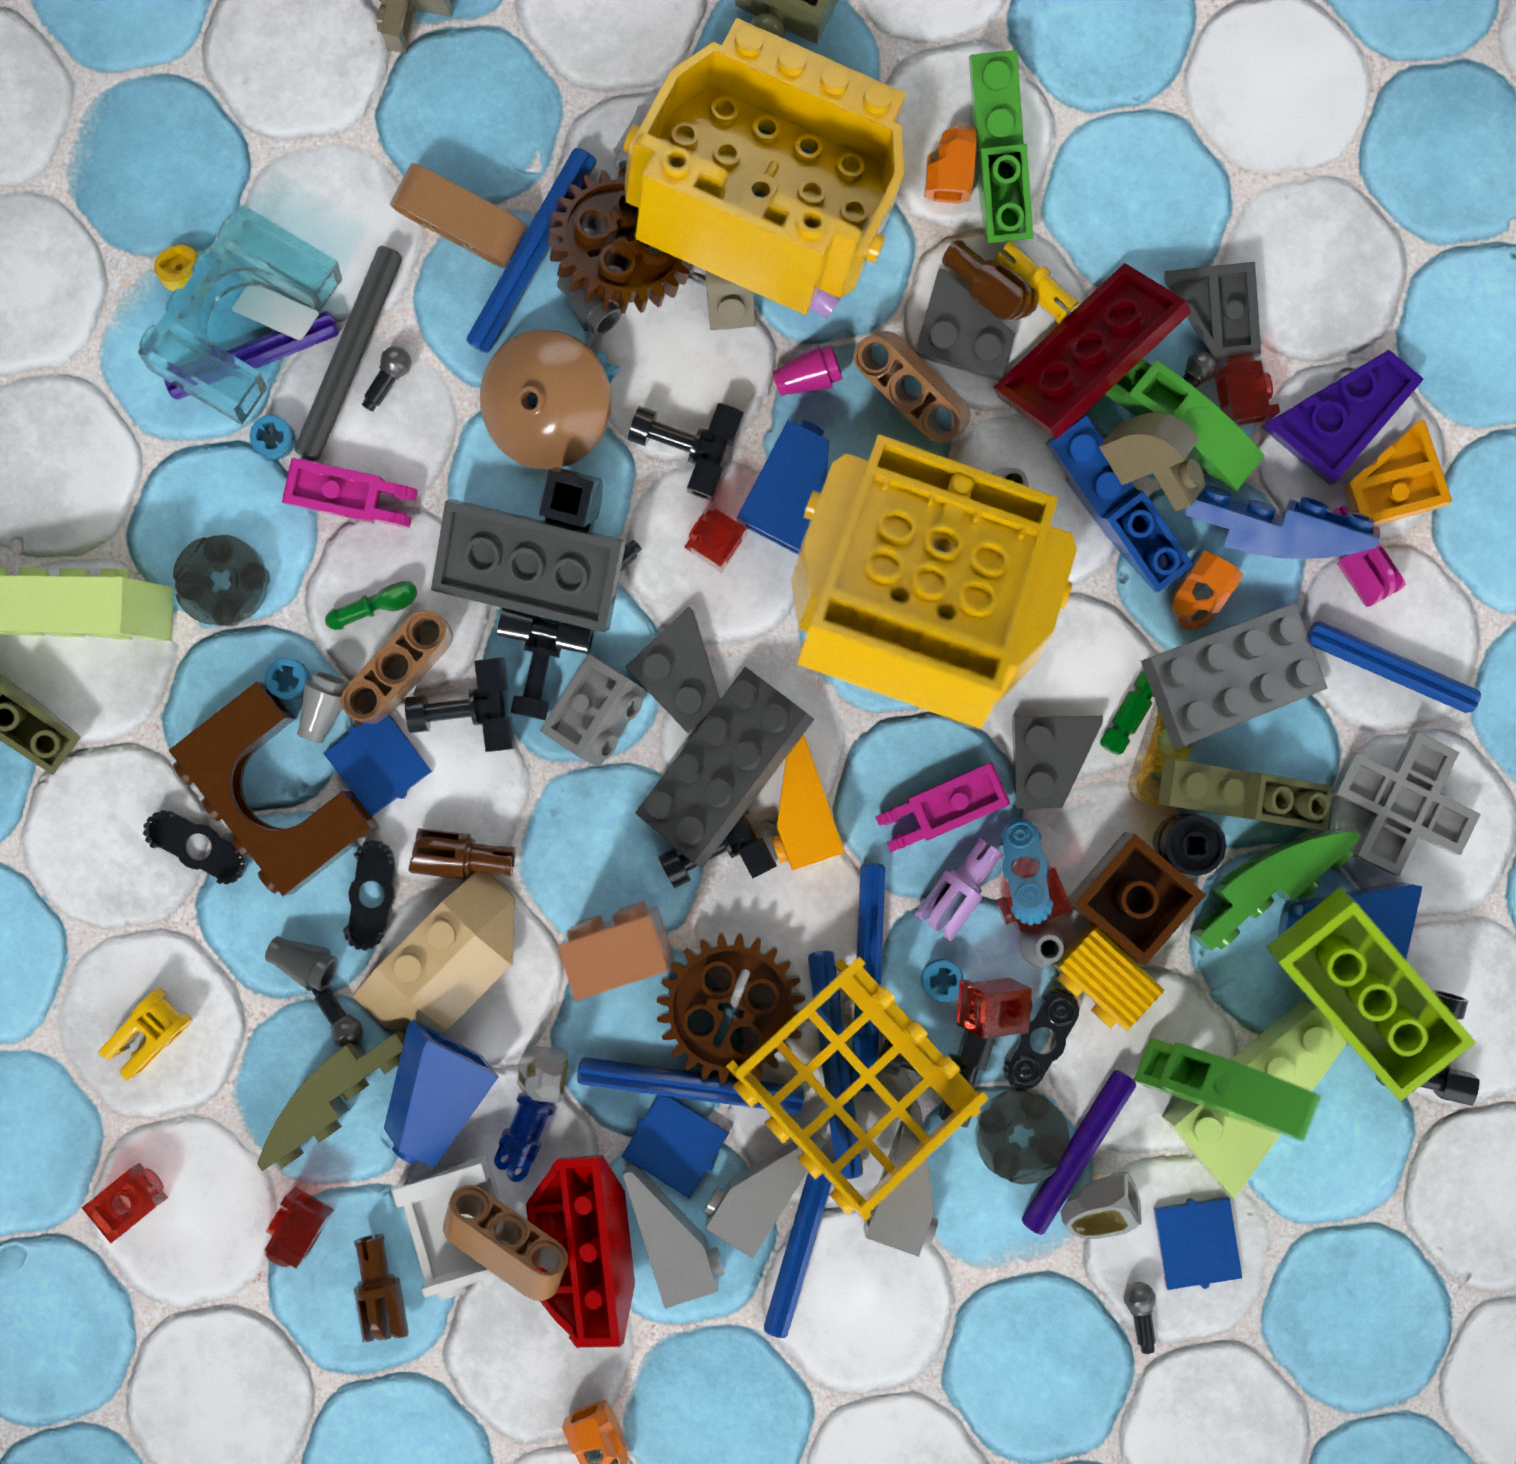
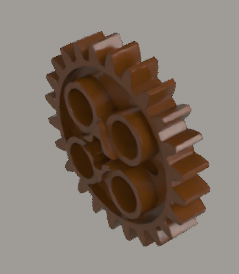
[547,169,693,314]
[657,932,806,1084]

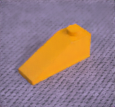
[771,734,845,871]

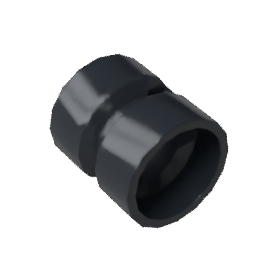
[1152,814,1227,876]

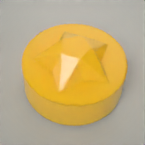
[154,245,204,292]

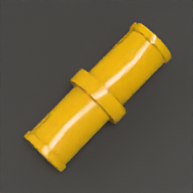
[994,241,1080,324]

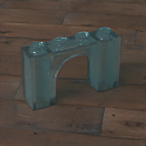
[138,205,343,425]

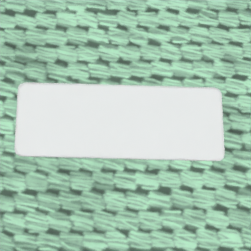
[232,282,319,341]

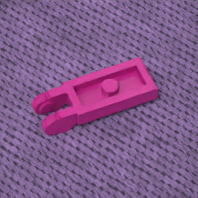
[282,458,418,528]
[875,762,1011,852]

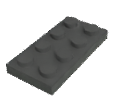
[431,499,626,633]
[1141,603,1328,749]
[635,667,815,868]

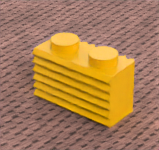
[1054,924,1165,1031]

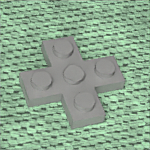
[1332,732,1481,876]

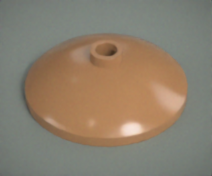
[480,330,611,470]

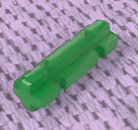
[1100,670,1154,755]

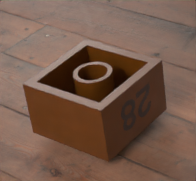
[1065,832,1206,966]

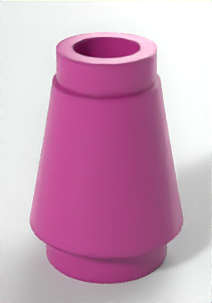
[772,344,843,397]

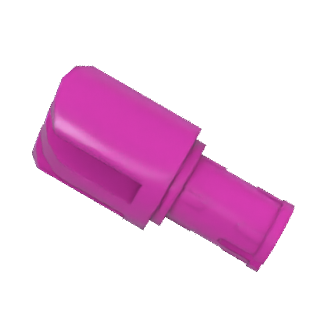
[1331,505,1406,607]

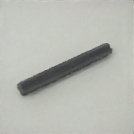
[295,246,402,461]

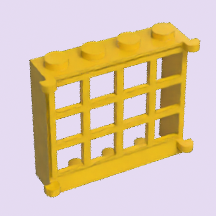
[726,957,989,1222]

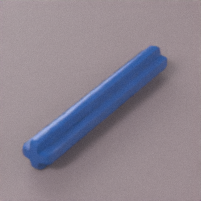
[1307,621,1481,713]
[764,1160,834,1338]

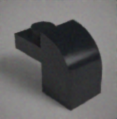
[539,467,603,532]

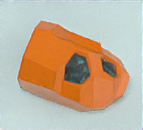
[924,124,977,204]
[1171,550,1243,630]
[562,1400,628,1464]

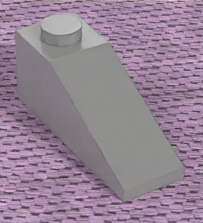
[863,1100,938,1257]
[703,1128,827,1259]
[622,1163,725,1309]

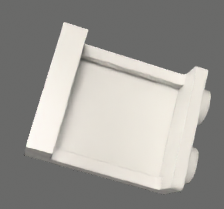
[391,1154,511,1300]

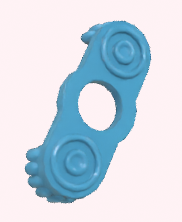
[1001,819,1053,925]

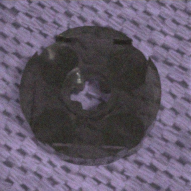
[173,535,270,627]
[975,1089,1069,1185]

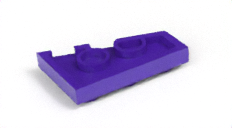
[1261,350,1424,486]

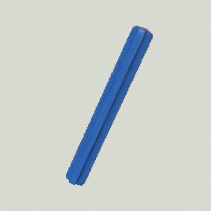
[466,148,596,353]
[851,863,886,1092]
[808,950,863,1179]
[577,1057,804,1114]

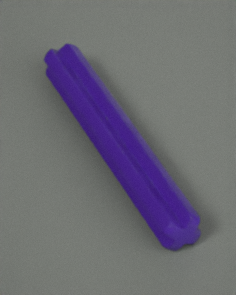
[164,311,339,400]
[1022,1070,1136,1235]

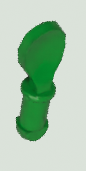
[325,581,417,630]

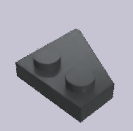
[1164,262,1261,361]
[915,268,1015,381]
[625,607,720,733]
[1012,716,1103,809]

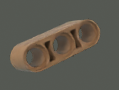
[389,163,527,268]
[854,331,970,443]
[341,610,453,724]
[443,1185,567,1301]

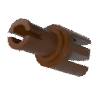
[942,240,1038,320]
[408,828,516,879]
[353,1234,409,1343]

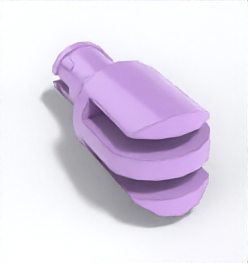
[914,838,1003,942]

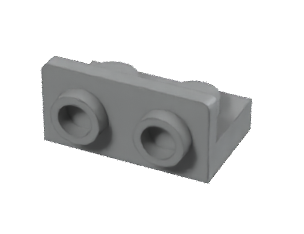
[540,654,647,767]

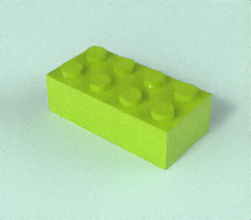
[1266,887,1476,1102]

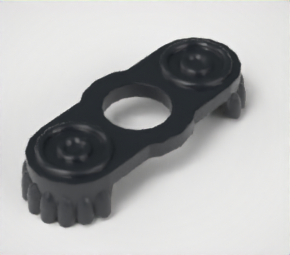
[143,810,248,885]
[343,840,395,951]
[1002,988,1080,1090]

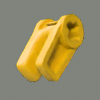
[98,987,193,1082]

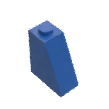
[737,419,829,556]
[1278,882,1423,960]
[384,1019,499,1168]

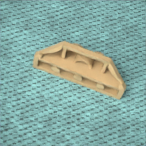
[353,872,515,1031]

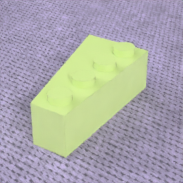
[0,567,174,641]
[1162,1000,1348,1199]

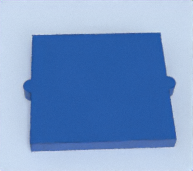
[323,714,433,817]
[621,1095,729,1198]
[1153,1197,1242,1290]

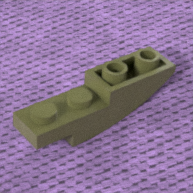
[0,673,81,775]
[1157,758,1333,831]
[257,1029,406,1171]

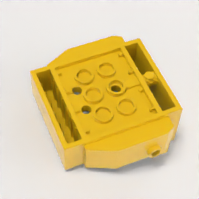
[623,17,907,315]
[791,434,1077,729]

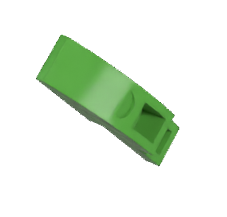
[969,50,1033,244]
[1105,359,1265,493]
[1189,830,1361,951]
[1133,1038,1321,1142]

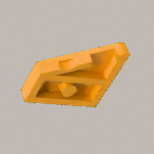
[1345,420,1453,526]

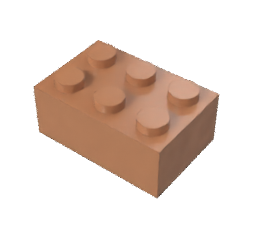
[557,901,674,1001]

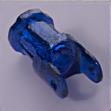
[494,1092,557,1182]

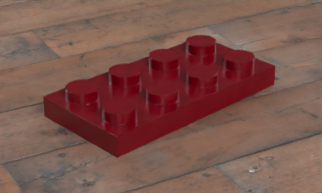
[993,263,1191,440]

